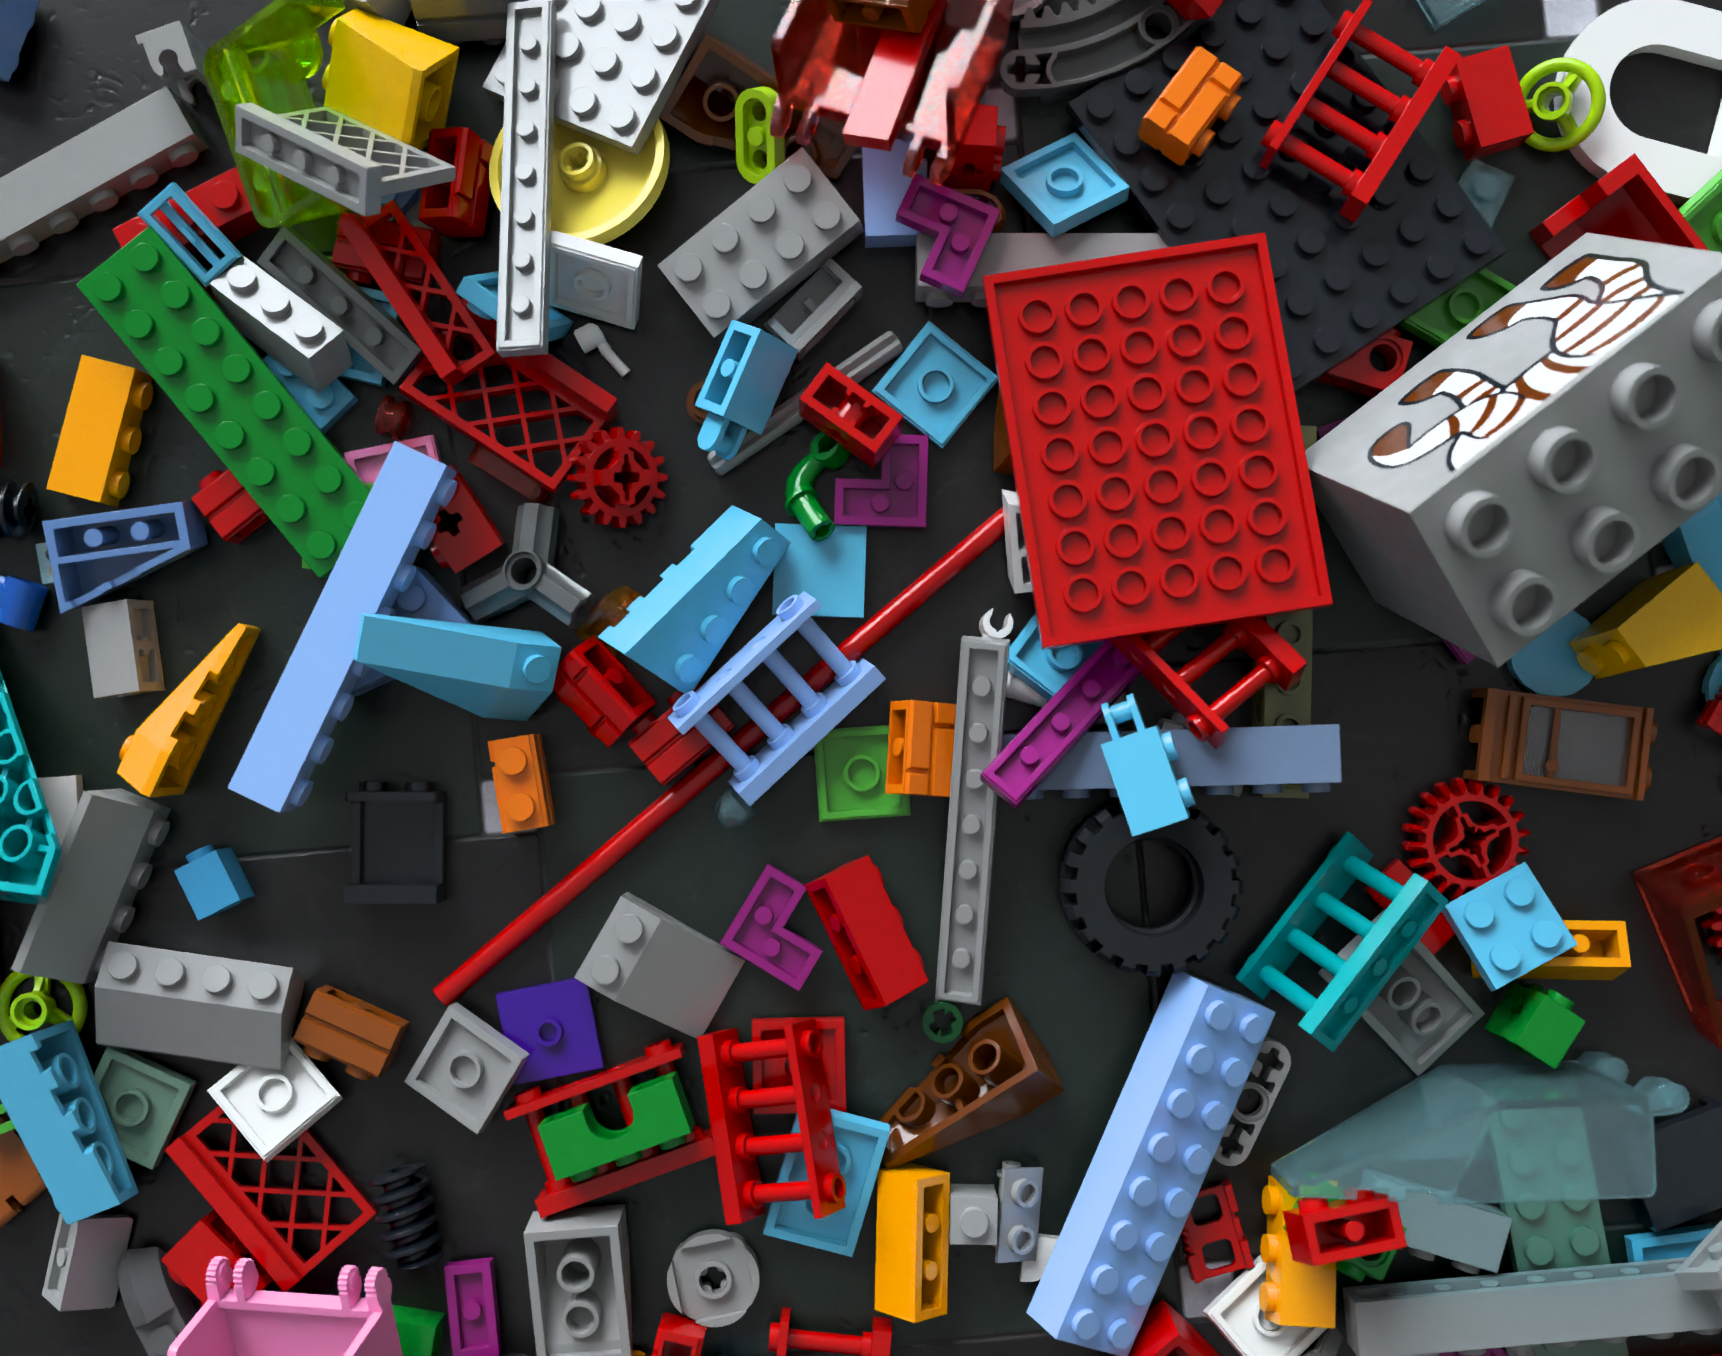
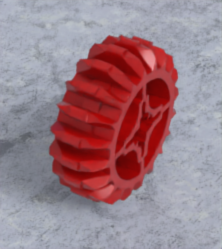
[1401,777,1531,900]

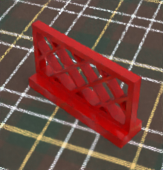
[399,298,618,494]
[164,1106,378,1292]

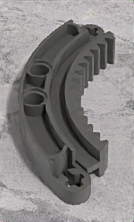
[998,0,1200,104]

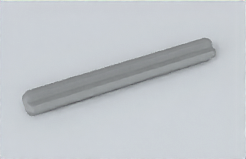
[707,331,903,475]

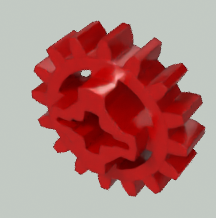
[567,427,668,528]

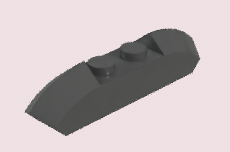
[117,1247,197,1356]

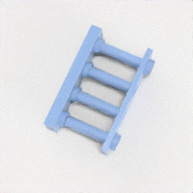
[667,591,886,806]

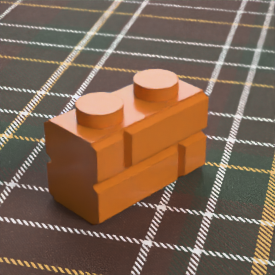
[1137,46,1243,166]
[885,700,956,797]
[487,734,556,834]

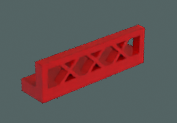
[337,199,499,386]

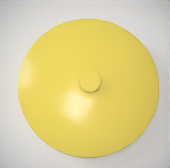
[489,118,670,244]

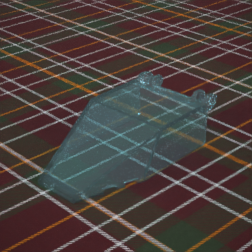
[1270,1051,1691,1204]

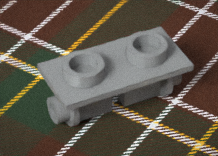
[991,1161,1044,1263]

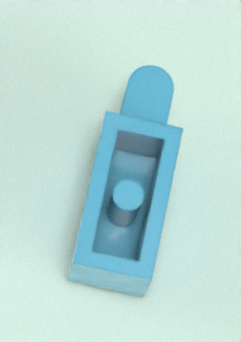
[695,320,798,460]
[1101,693,1196,836]

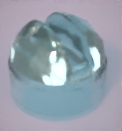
[714,788,755,829]

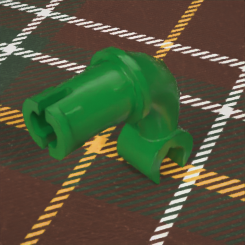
[784,432,849,542]

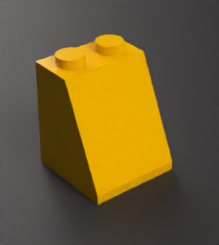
[322,8,460,150]
[1569,562,1722,679]

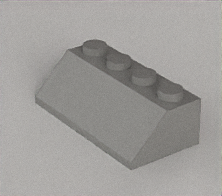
[11,788,171,984]
[95,941,305,1071]

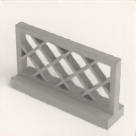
[235,102,456,217]

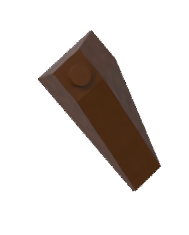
[659,29,858,179]
[879,997,1064,1169]

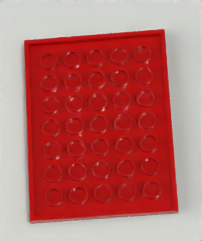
[982,232,1333,650]

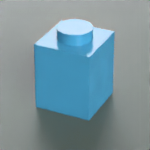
[174,844,255,921]

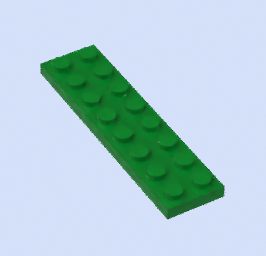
[76,226,371,579]

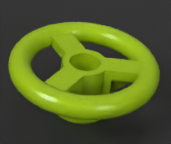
[1519,57,1606,152]
[0,971,88,1042]

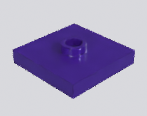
[496,978,605,1085]

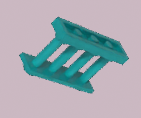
[1235,831,1449,1052]

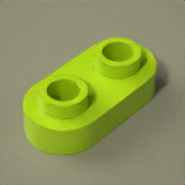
[735,86,785,184]

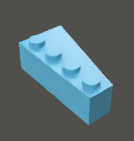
[598,505,791,694]
[0,1019,139,1225]

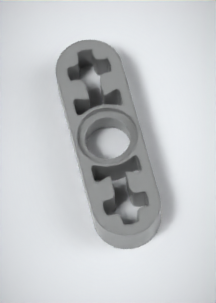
[1214,1037,1291,1166]

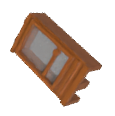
[1463,688,1657,801]

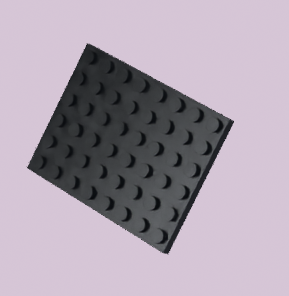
[1066,0,1508,394]

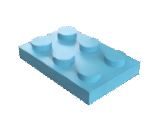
[763,1108,890,1257]

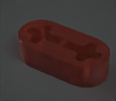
[467,444,549,504]

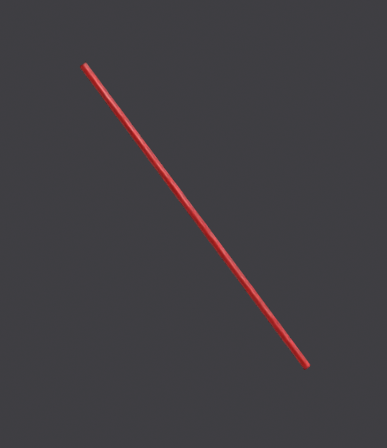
[433,506,1005,1006]

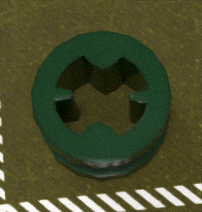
[921,1000,963,1044]

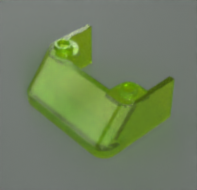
[204,0,351,228]

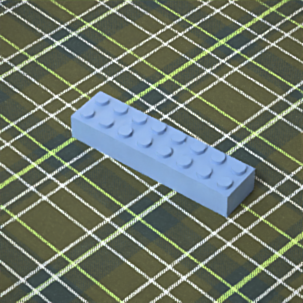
[1026,971,1276,1356]

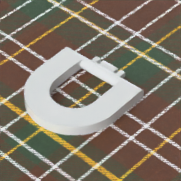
[1554,0,1722,205]

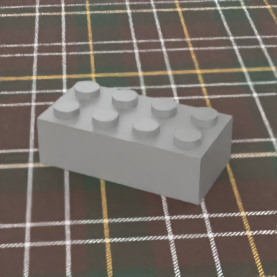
[657,147,864,344]

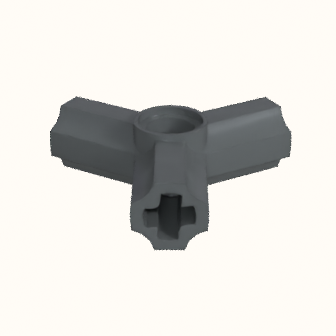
[460,503,597,629]

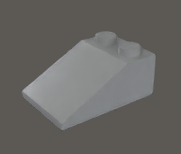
[574,891,746,1039]
[1318,909,1485,1077]
[523,1204,633,1356]

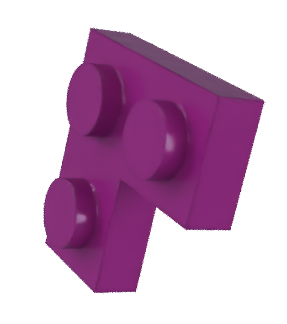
[895,173,1001,299]
[834,434,929,529]
[720,863,823,991]

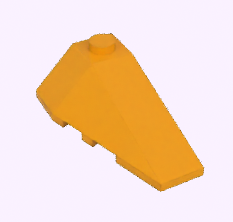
[117,623,261,798]

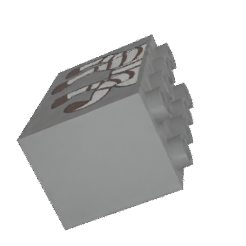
[1305,232,1722,667]

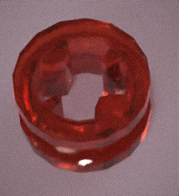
[374,395,412,441]

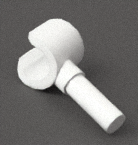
[574,323,630,378]

